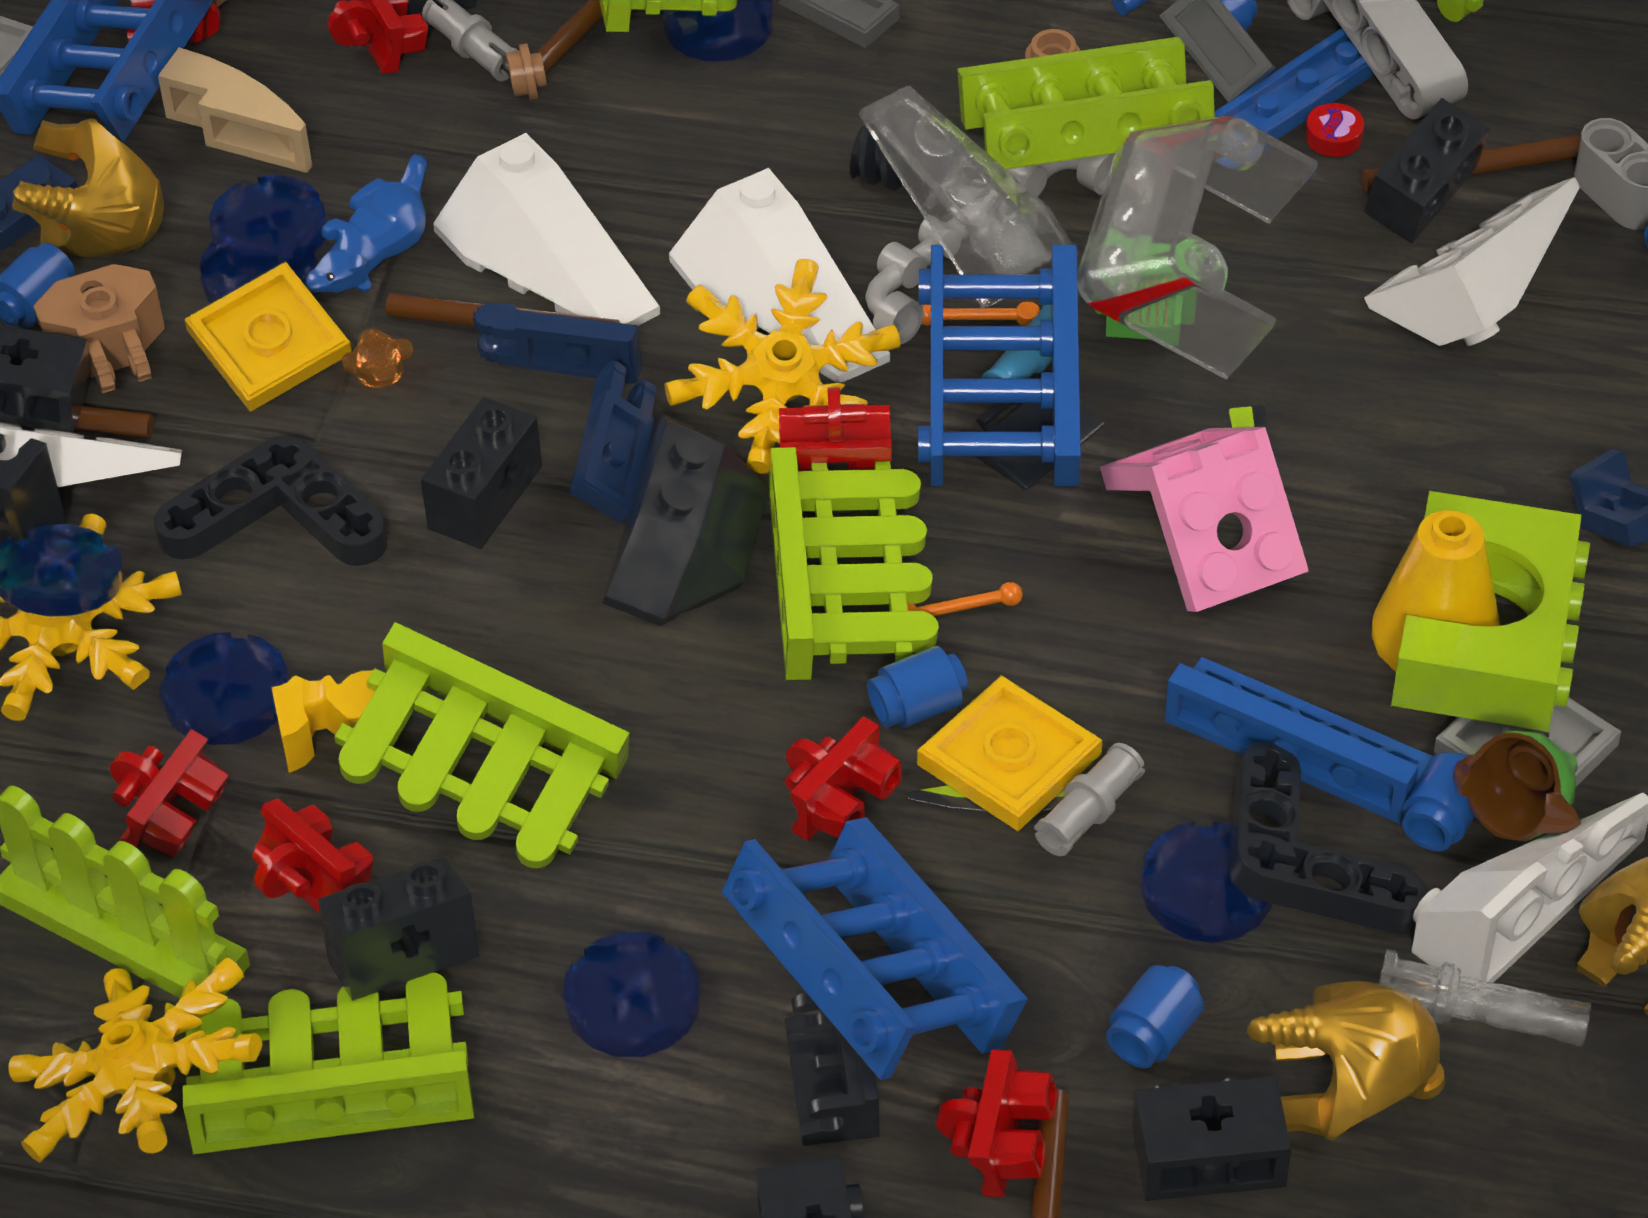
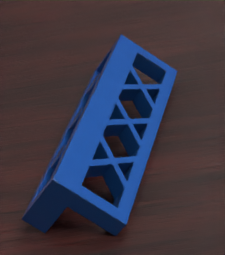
[1165,657,1433,824]

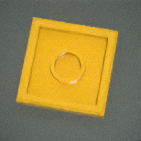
[184,262,352,412]
[917,675,1102,832]

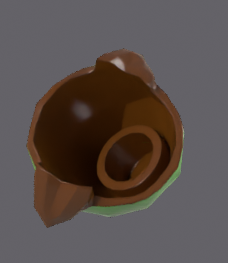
[1453,731,1581,842]

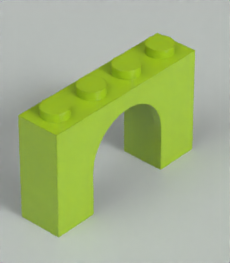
[1391,491,1590,732]

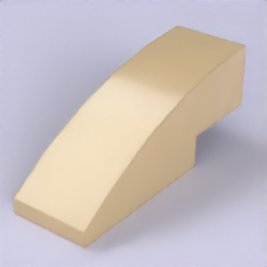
[158,47,312,173]

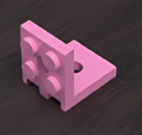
[1100,427,1309,612]

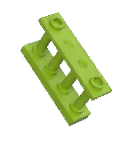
[957,37,1216,172]

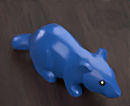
[306,153,428,293]

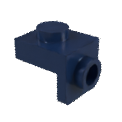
[1570,449,1648,547]

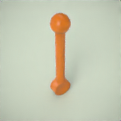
[921,301,1040,326]
[907,582,1023,616]

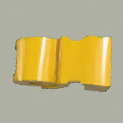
[271,670,375,773]

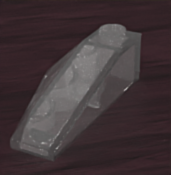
[858,85,1080,308]

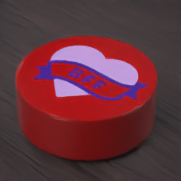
[1305,103,1364,157]

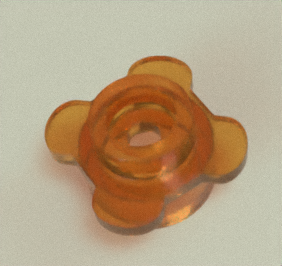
[342,329,413,388]

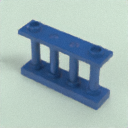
[0,0,214,143]
[918,245,1081,486]
[722,817,1028,1080]

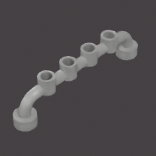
[865,153,1125,344]

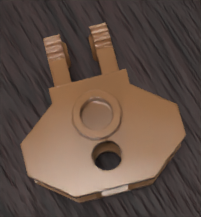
[34,264,165,394]

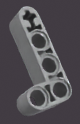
[1287,0,1468,119]
[1574,118,1648,230]

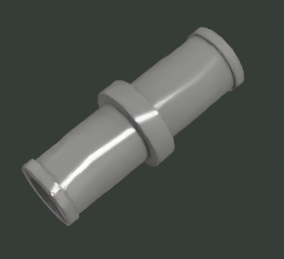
[422,0,518,81]
[1034,743,1145,856]

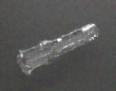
[1378,949,1591,1047]

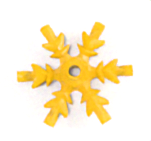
[664,259,901,474]
[0,514,182,721]
[9,957,263,1163]

